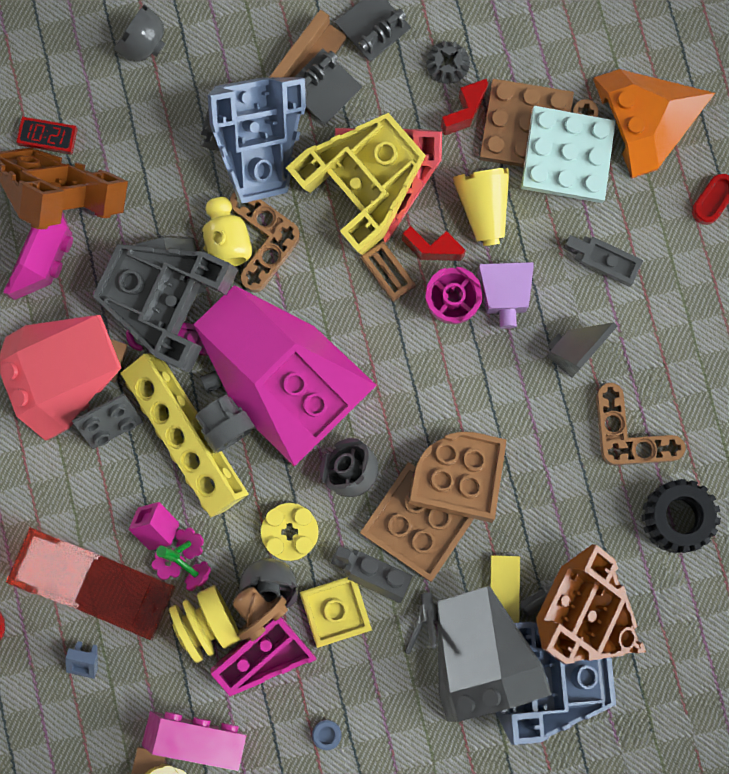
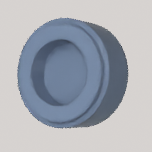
[312,720,341,750]

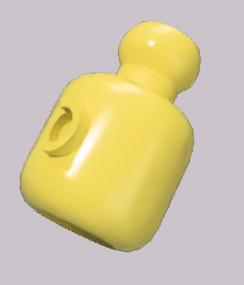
[202,197,252,267]

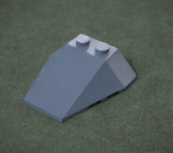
[208,77,306,203]
[496,622,616,745]

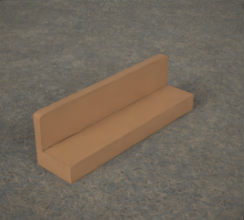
[270,9,346,77]

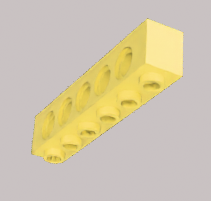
[121,353,249,517]

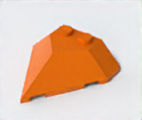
[593,69,715,179]

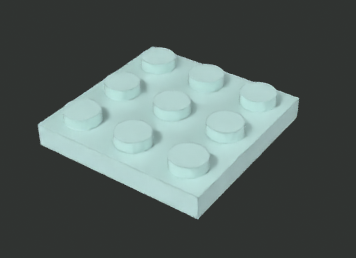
[521,106,616,203]

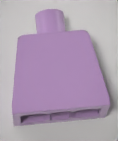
[477,262,534,329]

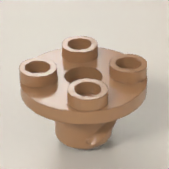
[233,587,288,641]

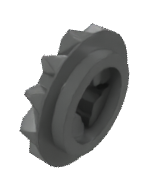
[426,40,470,84]

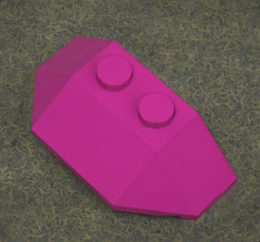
[3,211,73,300]

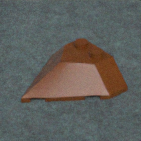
[536,544,646,664]

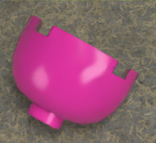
[425,267,482,325]

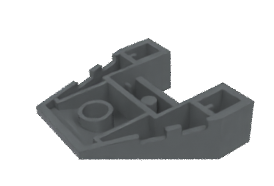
[93,244,238,373]

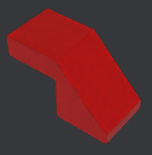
[441,79,488,136]
[402,226,466,261]

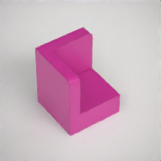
[128,502,179,550]

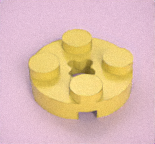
[261,503,319,561]

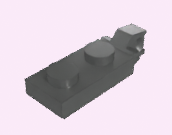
[563,235,643,287]
[331,546,413,603]

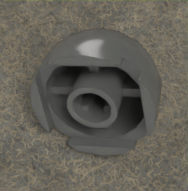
[113,4,165,62]
[320,438,379,497]
[239,557,298,608]

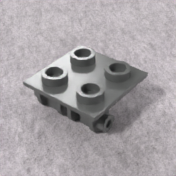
[335,0,411,62]
[295,49,362,125]
[72,393,143,449]

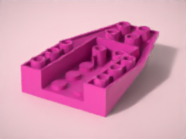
[193,285,377,467]

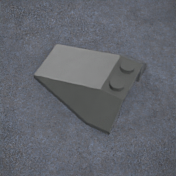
[437,586,552,722]

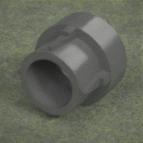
[195,395,255,454]

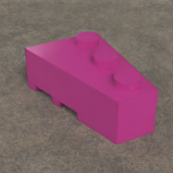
[210,617,317,697]

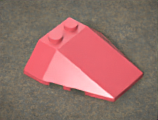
[0,315,121,440]

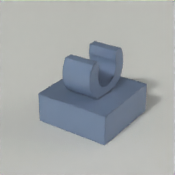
[65,641,98,679]

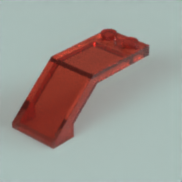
[6,528,176,641]

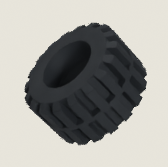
[641,479,721,553]

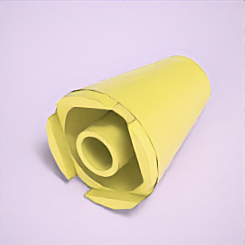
[453,168,509,246]

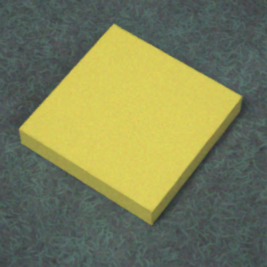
[300,577,372,648]

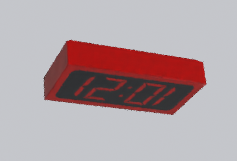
[16,117,78,155]

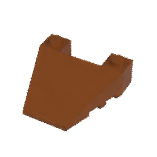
[0,148,128,230]

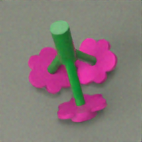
[151,527,211,591]

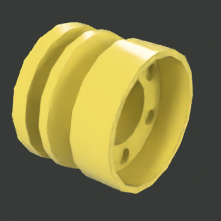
[169,585,241,663]

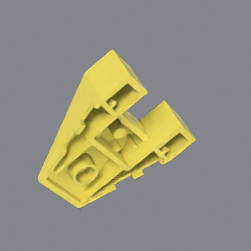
[286,113,426,255]

